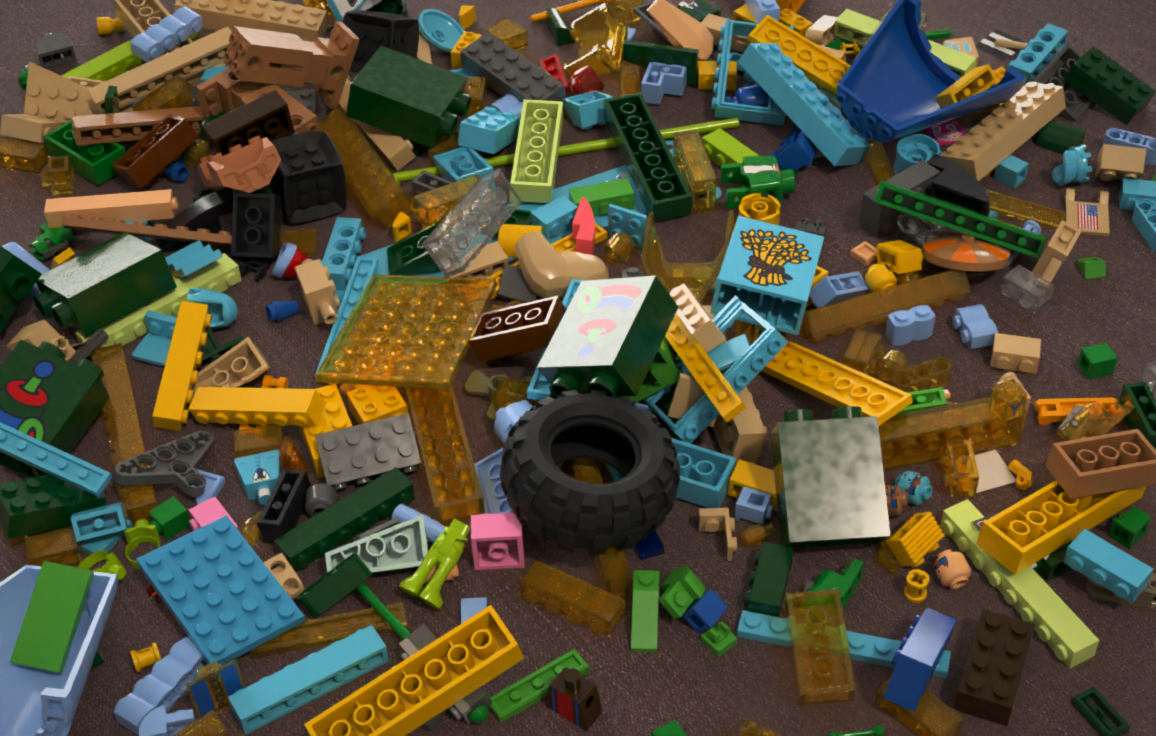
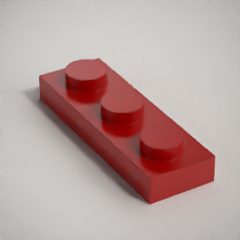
[540,54,570,93]

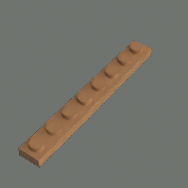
[61,214,232,247]

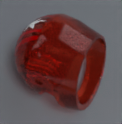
[569,65,605,95]

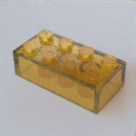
[785,589,855,706]

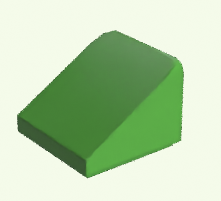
[1076,257,1106,279]

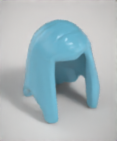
[186,288,238,330]

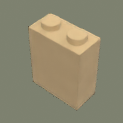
[0,114,65,143]

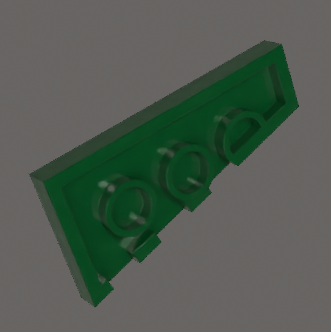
[623,40,699,86]

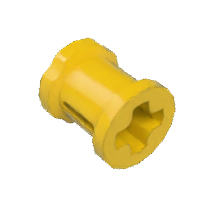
[904,569,930,603]
[130,642,161,673]

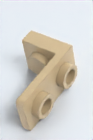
[698,508,737,561]

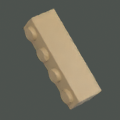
[670,283,726,353]

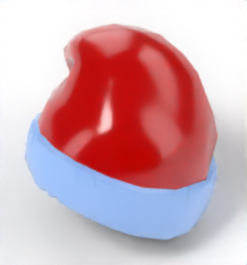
[271,243,309,279]

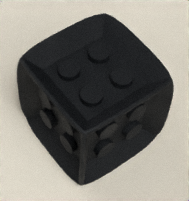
[343,10,419,73]
[270,131,347,224]

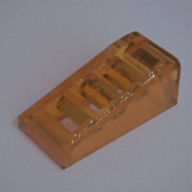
[279,436,309,475]

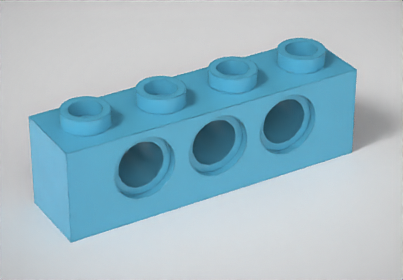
[1008,23,1068,86]
[321,217,366,290]

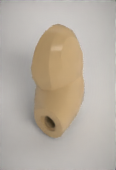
[515,231,609,299]

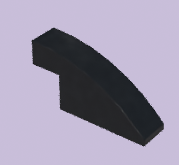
[927,154,990,217]
[157,187,233,253]

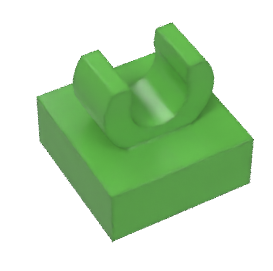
[700,622,738,658]

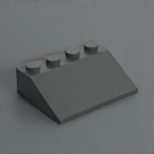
[1031,43,1093,122]

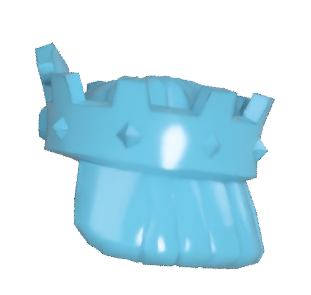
[1052,144,1092,187]

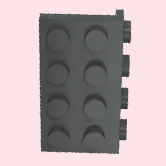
[315,413,421,491]

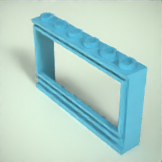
[711,18,794,126]
[642,296,788,444]

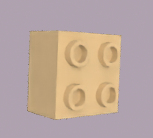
[1095,144,1146,183]

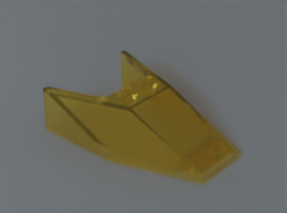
[641,211,735,304]

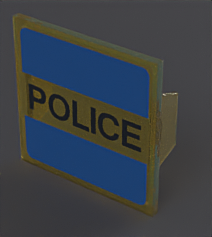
[186,659,246,722]

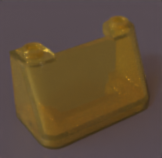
[563,2,628,78]

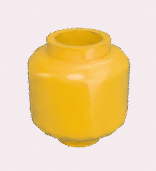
[865,264,897,296]

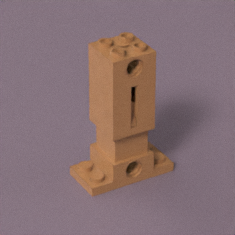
[223,21,360,109]
[196,68,319,135]

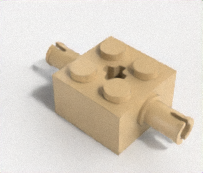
[295,259,340,325]
[7,319,76,361]

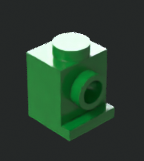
[1108,506,1151,550]

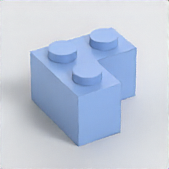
[641,62,687,105]

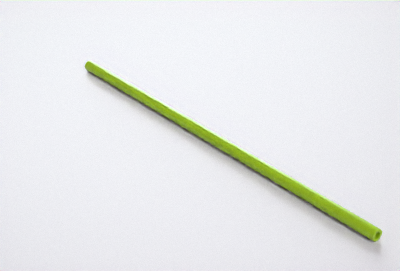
[392,118,739,183]

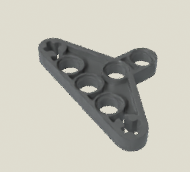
[114,430,214,497]

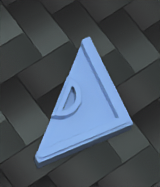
[190,469,226,505]

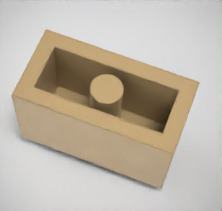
[990,333,1041,374]

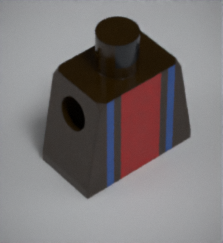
[545,668,602,731]

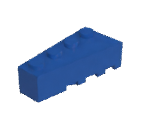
[884,608,957,712]

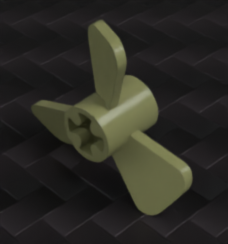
[465,370,532,423]

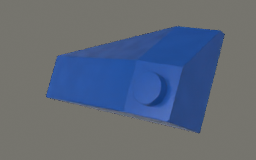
[770,125,816,171]

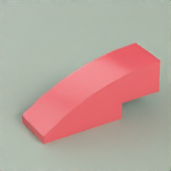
[572,197,595,255]

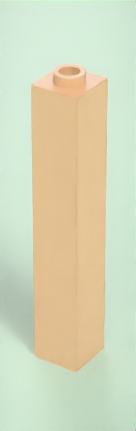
[44,189,178,228]

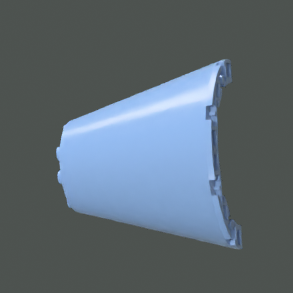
[0,565,118,736]

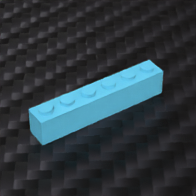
[228,625,389,735]

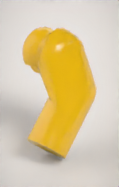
[1008,459,1033,490]

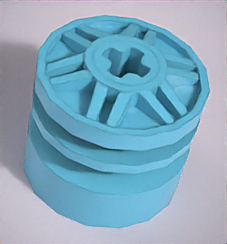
[893,134,940,176]

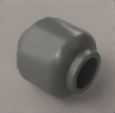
[305,483,337,517]

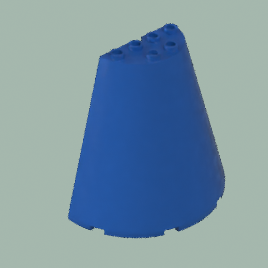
[836,0,1027,143]

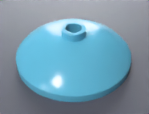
[418,9,465,52]

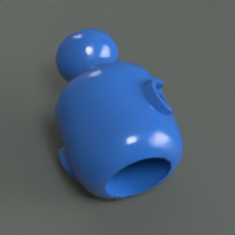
[724,82,769,107]

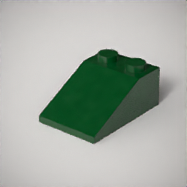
[387,220,457,277]

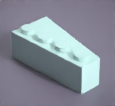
[325,514,428,573]

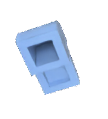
[139,705,199,736]

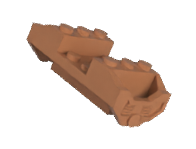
[197,135,281,193]

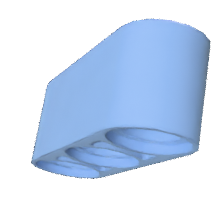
[1103,128,1156,165]

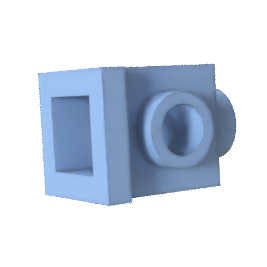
[735,487,774,525]

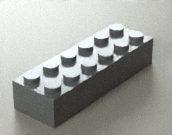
[460,32,566,102]

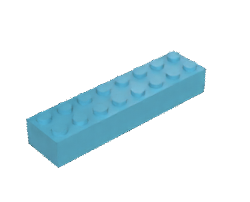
[738,43,871,166]

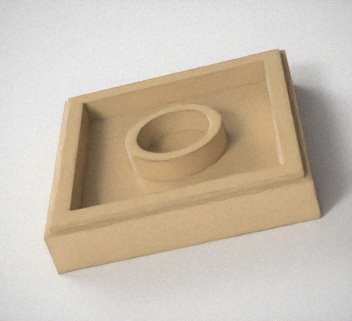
[668,373,717,427]

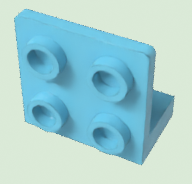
[608,204,657,250]
[131,310,177,367]

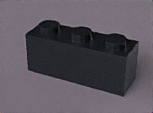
[257,469,311,543]

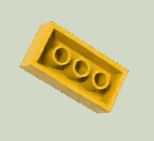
[299,383,352,478]

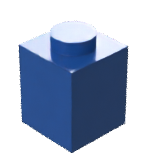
[682,588,728,634]

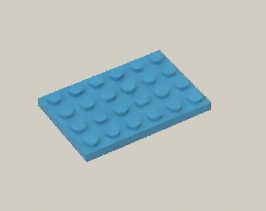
[136,515,305,670]

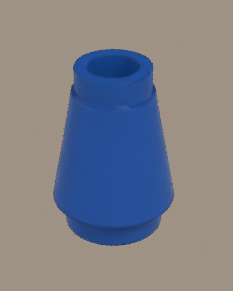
[162,163,189,182]
[265,300,300,322]

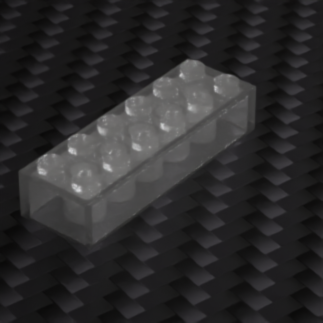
[422,168,522,278]

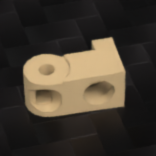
[264,553,305,600]

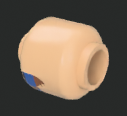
[933,549,971,589]

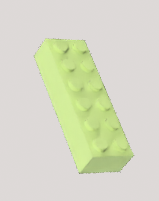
[510,99,563,203]

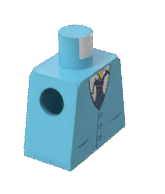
[234,449,283,505]

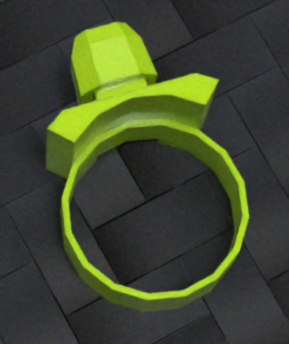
[124,519,161,570]
[78,550,126,580]

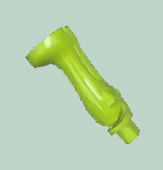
[399,519,471,610]

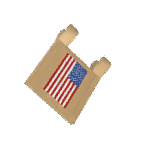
[1064,188,1110,236]

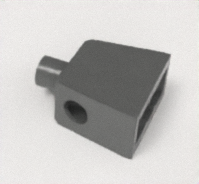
[37,33,77,69]

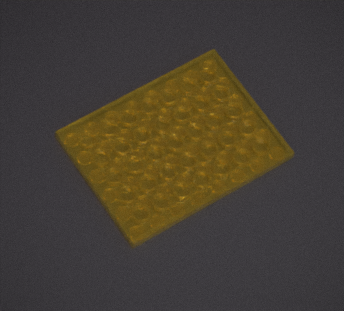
[316,274,497,390]

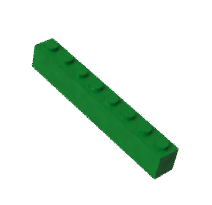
[874,180,1047,259]

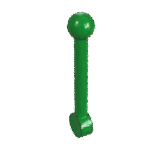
[828,725,884,736]

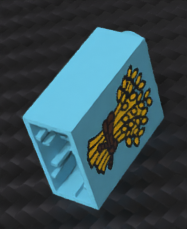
[710,216,824,335]

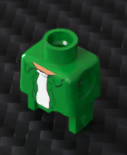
[720,156,795,209]

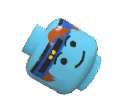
[894,470,932,505]

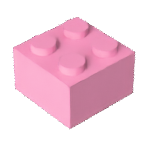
[471,512,525,570]

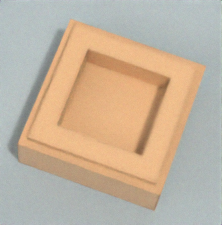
[850,241,877,266]

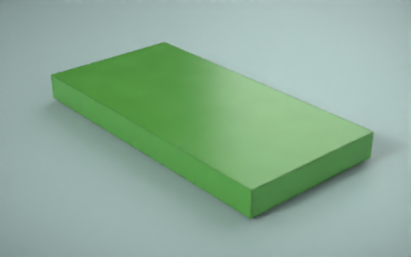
[10,561,94,674]

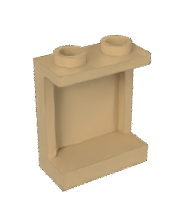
[1027,220,1082,289]

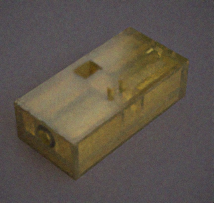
[673,130,717,215]

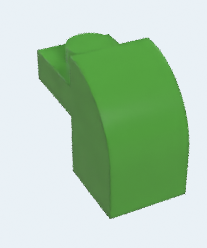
[659,566,705,619]

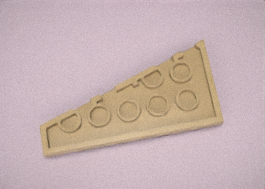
[24,61,138,123]

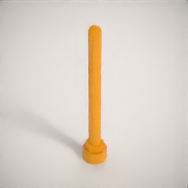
[531,0,612,22]

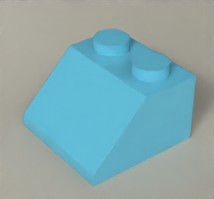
[562,90,613,130]

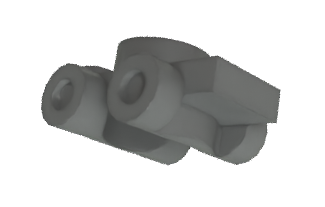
[795,217,826,237]

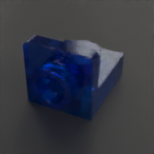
[634,530,664,560]

